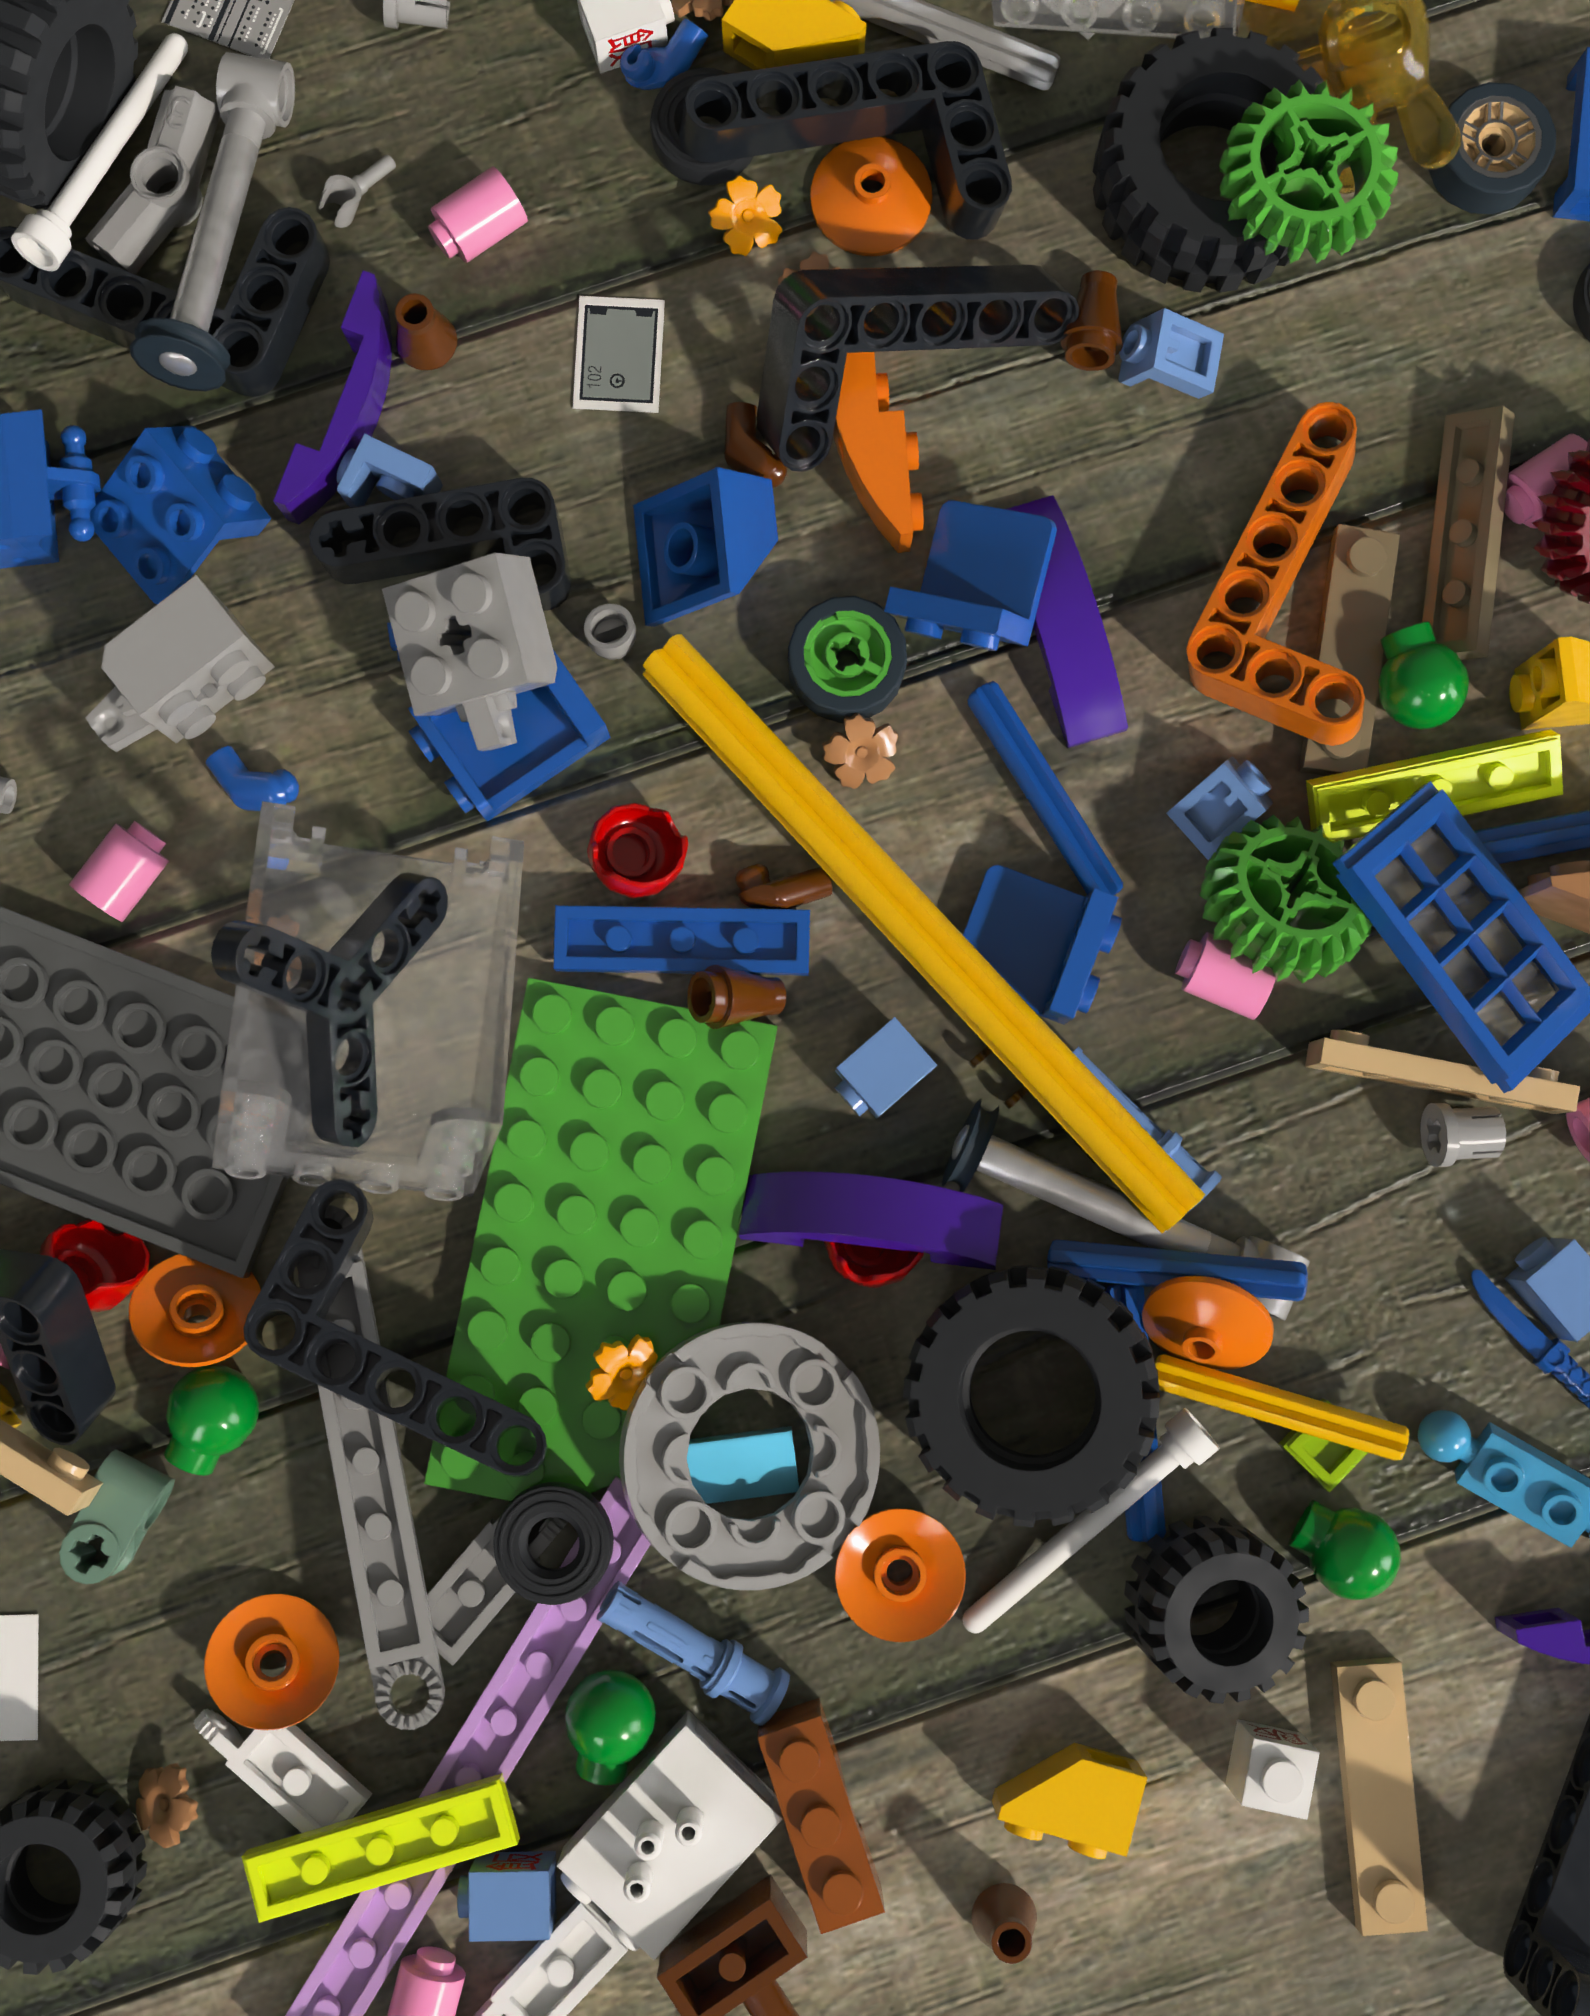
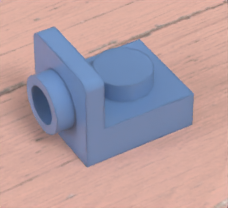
[1118,308,1224,399]
[337,434,443,508]
[1166,756,1273,860]

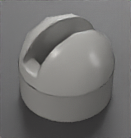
[584,604,637,660]

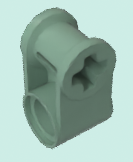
[59,1449,175,1584]

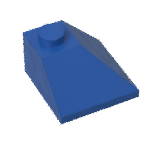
[633,467,778,627]

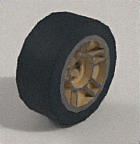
[1427,82,1556,214]

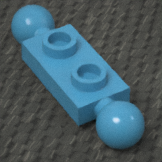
[1418,1410,1590,1548]

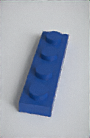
[553,905,810,976]

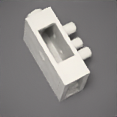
[557,1710,783,1960]

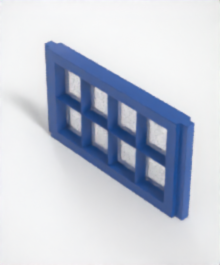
[1332,781,1590,1093]

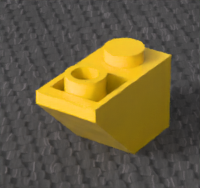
[722,0,866,70]
[1509,636,1590,730]
[992,1742,1147,1859]

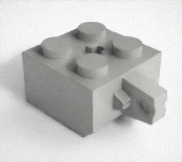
[382,553,557,751]
[85,575,275,752]

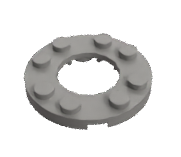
[619,1322,880,1590]

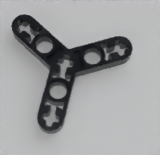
[211,872,448,1149]

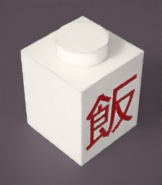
[577,0,675,74]
[1225,1719,1320,1820]

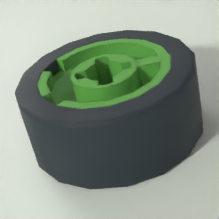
[788,596,907,723]

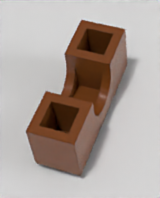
[757,1697,885,1934]

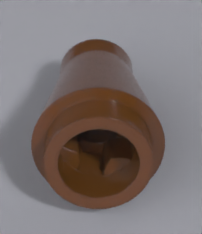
[1061,270,1123,371]
[395,293,457,370]
[687,965,786,1029]
[971,1883,1037,1964]

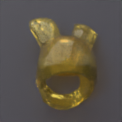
[1318,0,1461,194]

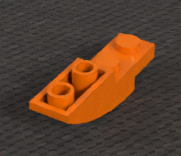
[833,310,924,553]

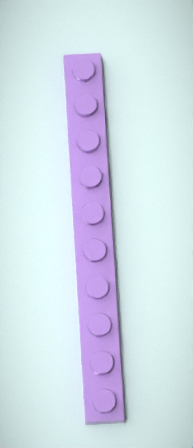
[285,1476,651,2016]

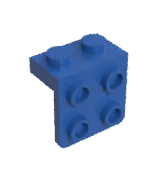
[90,426,272,604]
[884,500,1057,651]
[963,865,1122,1025]

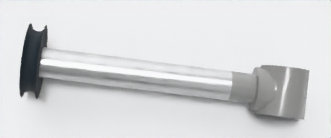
[130,52,295,391]
[942,1098,1310,1321]

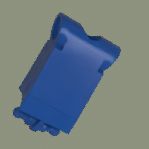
[0,409,101,569]

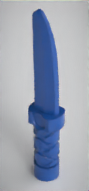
[1471,1269,1590,1409]

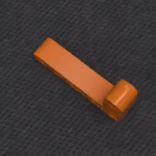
[1186,402,1365,746]

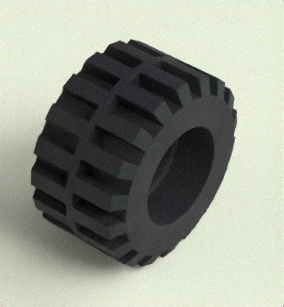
[1124,1516,1309,1704]
[0,1779,147,1975]

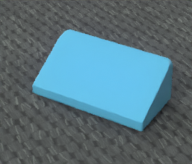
[687,1426,799,1504]

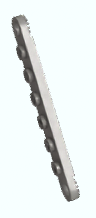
[294,1205,445,1730]

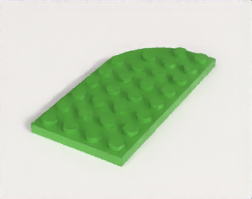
[424,978,778,1501]

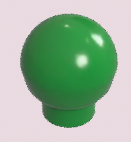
[1378,622,1469,729]
[164,1365,259,1476]
[1288,1500,1401,1600]
[565,1670,656,1785]

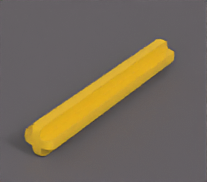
[1155,1354,1409,1460]

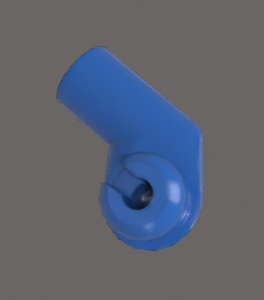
[620,18,709,90]
[205,746,299,812]

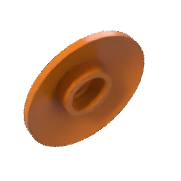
[810,137,932,257]
[129,1254,261,1367]
[1142,1276,1274,1370]
[835,1508,966,1642]
[204,1594,340,1731]

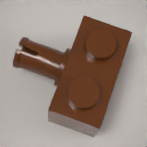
[657,1874,808,2016]

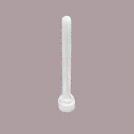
[11,33,188,271]
[962,1408,1220,1633]

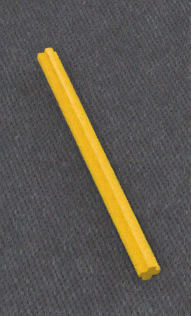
[642,634,1206,1234]

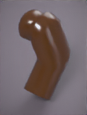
[724,402,787,488]
[735,864,832,909]

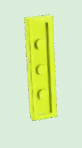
[1306,729,1563,843]
[241,1773,520,1923]

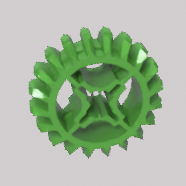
[1219,79,1399,264]
[1199,814,1372,984]

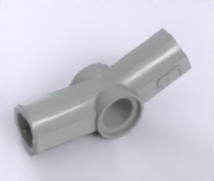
[85,86,220,275]

